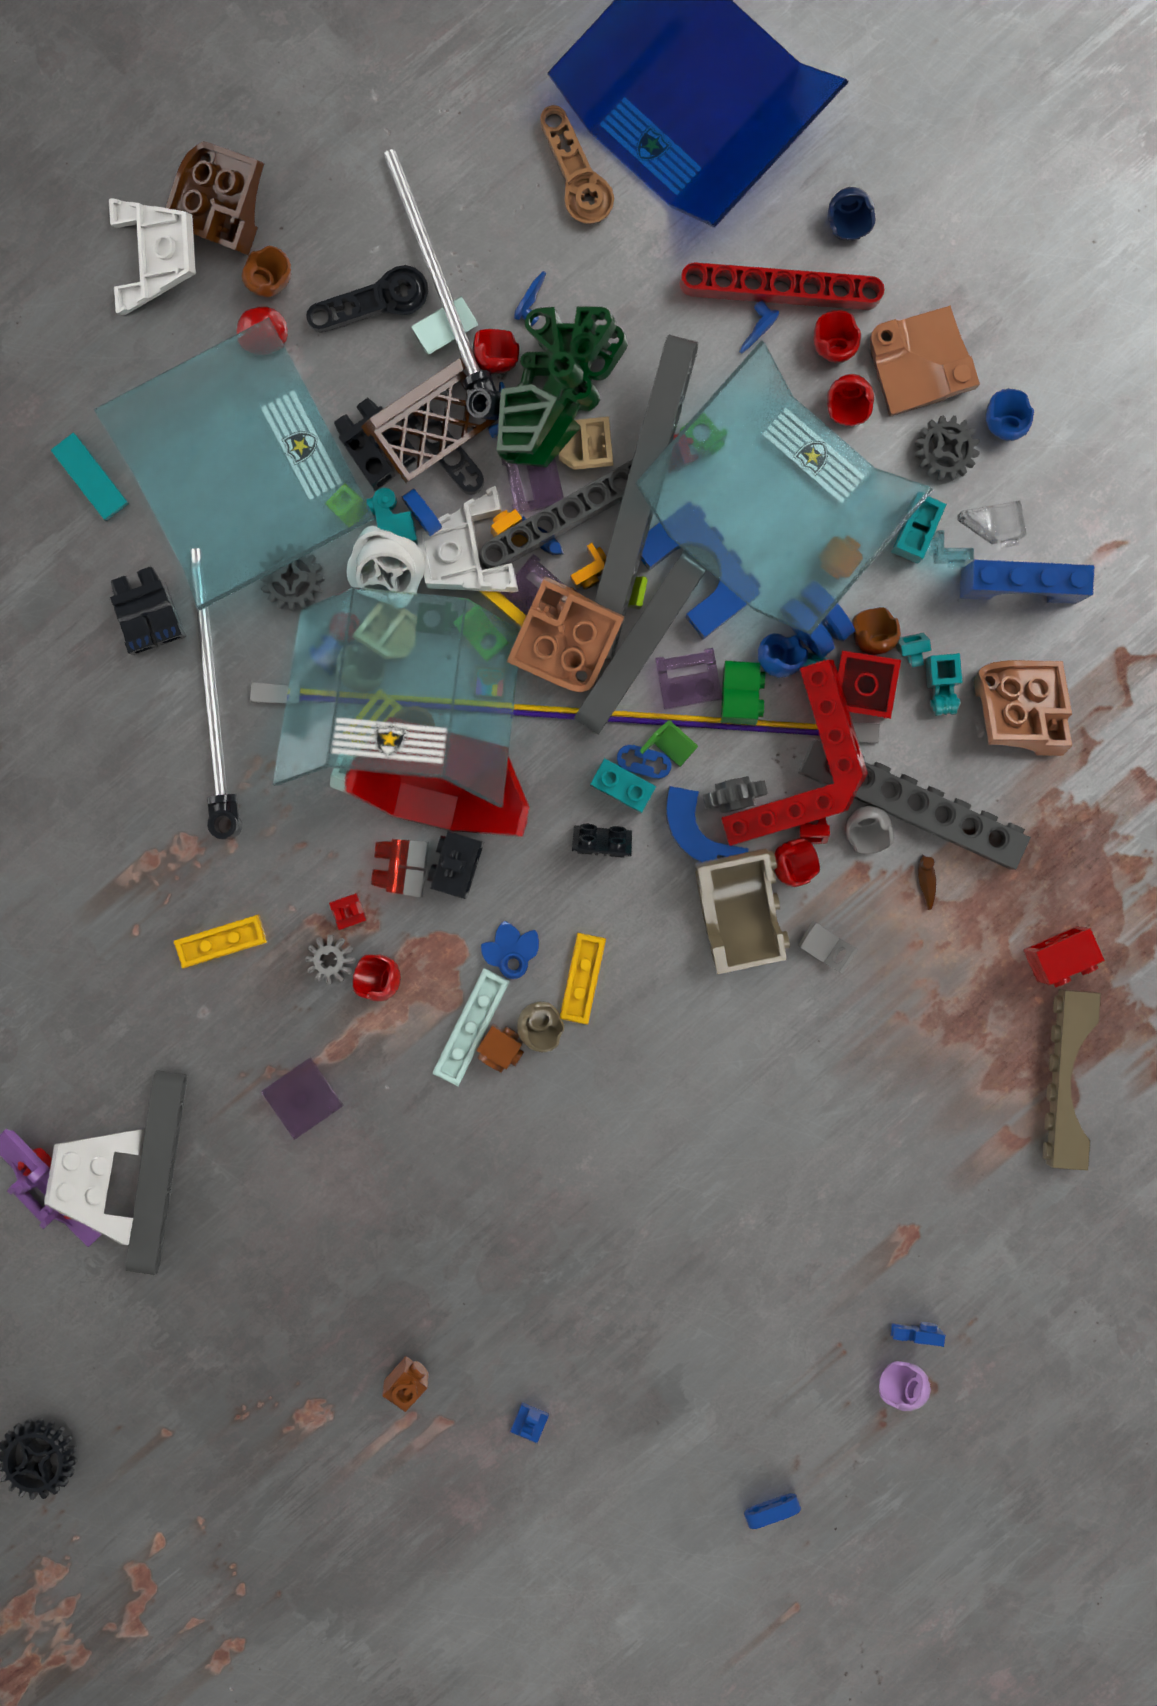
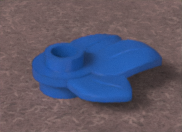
[481,921,539,979]

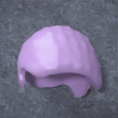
[879,1361,931,1411]

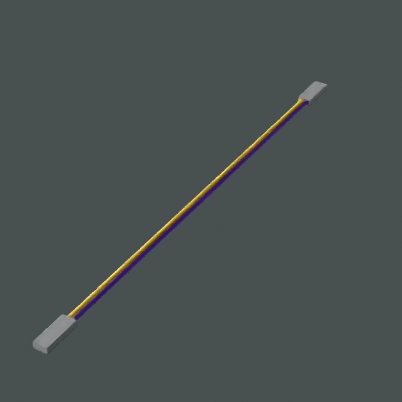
[250,682,880,743]

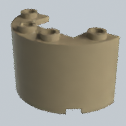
[695,848,790,975]

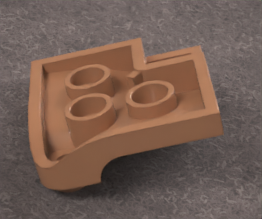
[870,305,980,417]
[506,576,625,692]
[974,660,1072,756]

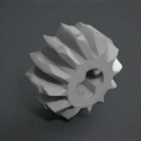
[305,935,356,985]

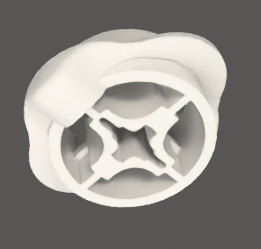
[347,525,425,610]

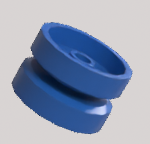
[781,582,855,659]

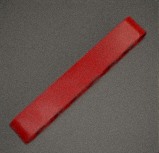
[680,262,885,310]

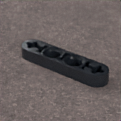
[407,405,484,495]

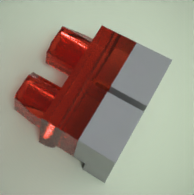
[371,839,429,897]

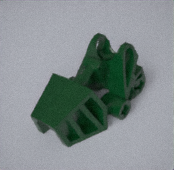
[496,306,628,468]

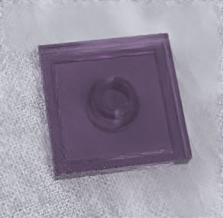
[261,1057,344,1140]

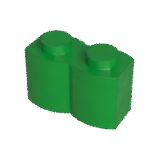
[721,661,766,725]

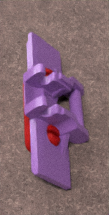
[0,1128,102,1247]

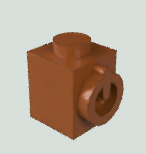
[476,1024,524,1073]
[382,1356,429,1412]

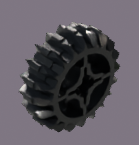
[0,1418,78,1500]

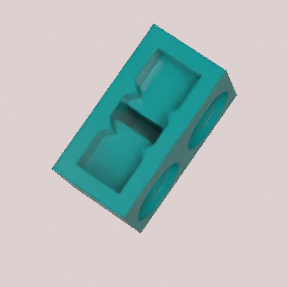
[891,493,947,564]
[590,758,656,813]

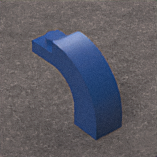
[665,786,749,862]

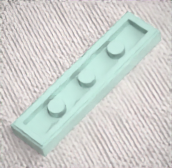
[432,968,510,1086]

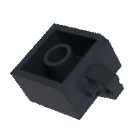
[427,831,485,899]

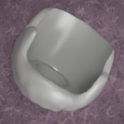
[845,806,894,854]

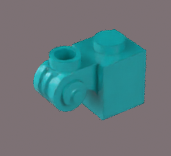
[366,488,418,545]
[925,653,963,716]

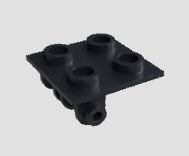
[572,823,632,858]

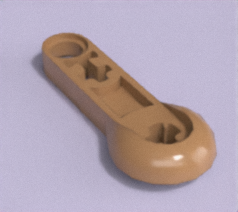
[540,105,614,225]

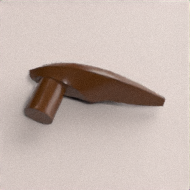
[918,854,936,910]

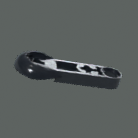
[306,265,428,333]

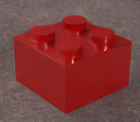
[838,650,901,719]
[1023,926,1105,987]

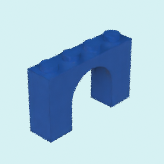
[641,500,760,640]
[960,560,1095,604]

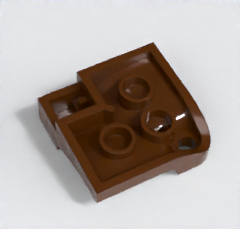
[165,141,265,256]

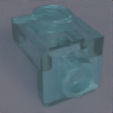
[929,530,974,569]

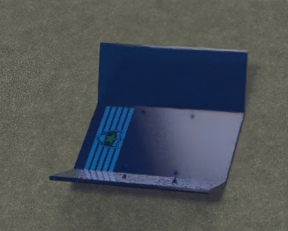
[548,0,849,228]

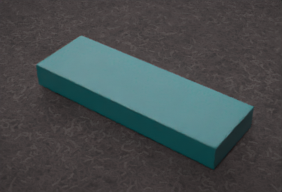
[51,432,129,521]

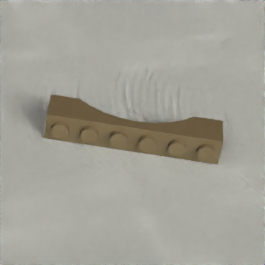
[1043,989,1101,1170]

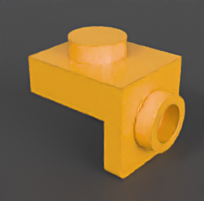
[490,509,527,547]
[570,543,607,590]

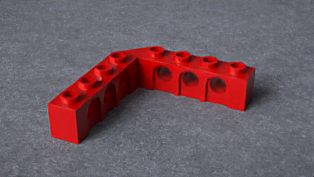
[721,659,868,846]

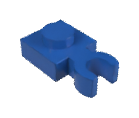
[891,1322,945,1347]

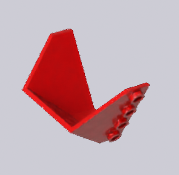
[345,718,530,837]

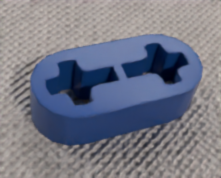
[401,488,442,536]
[617,745,672,779]
[744,1493,801,1529]

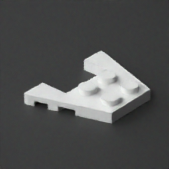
[109,198,196,316]
[416,486,519,592]
[44,1129,145,1245]

